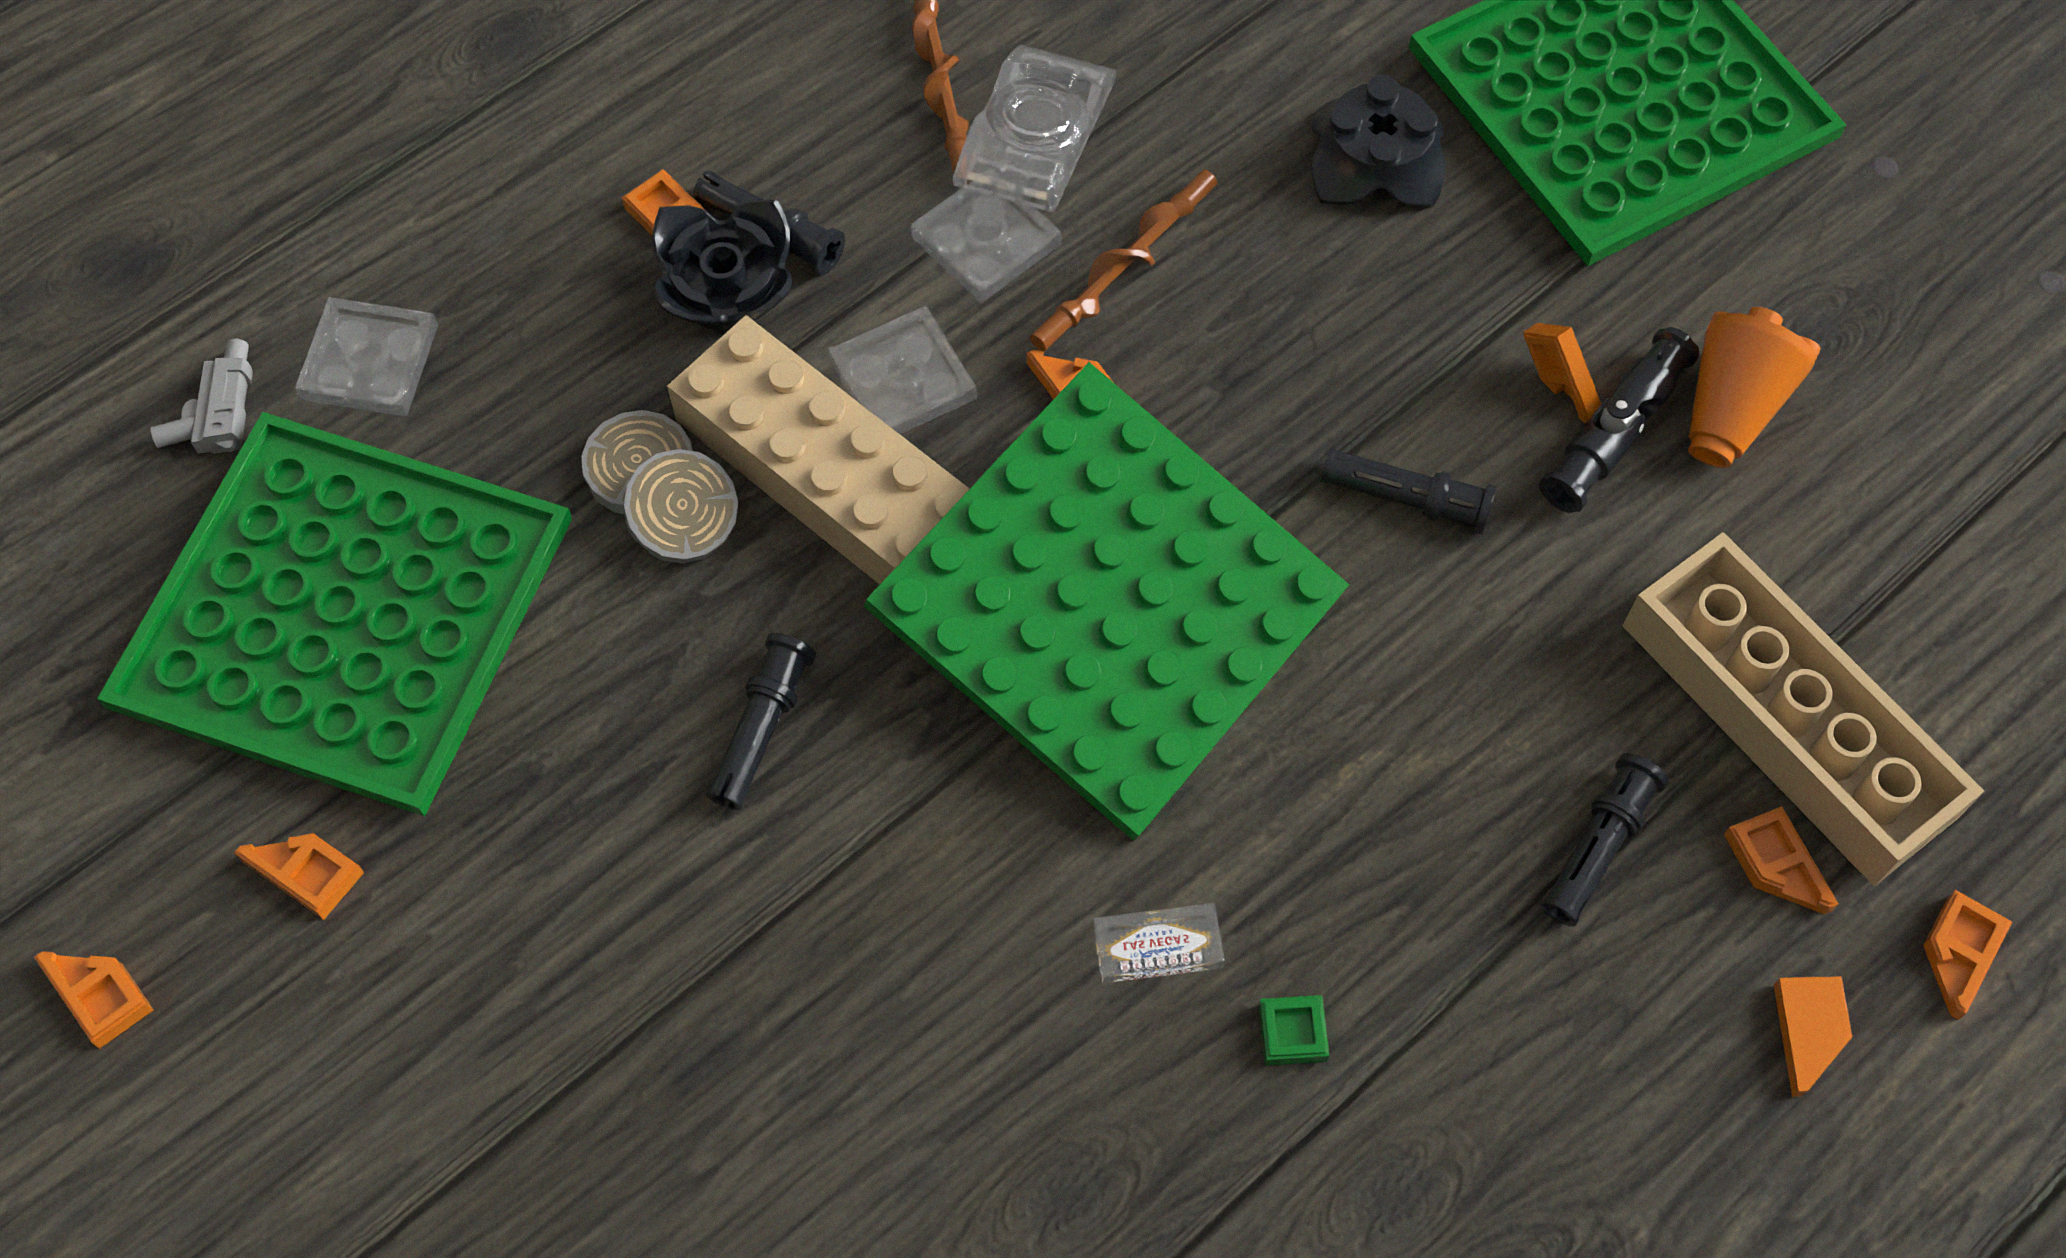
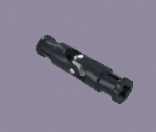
[1539,327,1700,513]

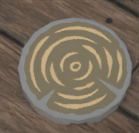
[581,410,693,514]
[623,449,738,564]

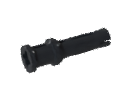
[693,171,845,275]
[1321,448,1497,535]
[706,633,816,810]
[1541,753,1668,927]

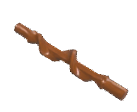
[912,0,975,184]
[1030,170,1217,352]

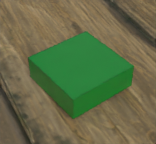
[1258,995,1330,1066]

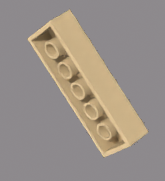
[667,315,969,584]
[1622,532,1984,887]

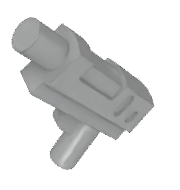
[151,339,253,454]

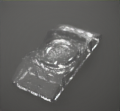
[953,45,1117,213]

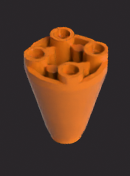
[1688,306,1821,468]

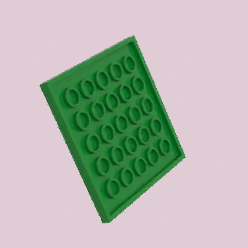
[1408,0,1847,266]
[863,362,1349,841]
[97,412,572,817]

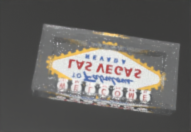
[1093,903,1225,983]

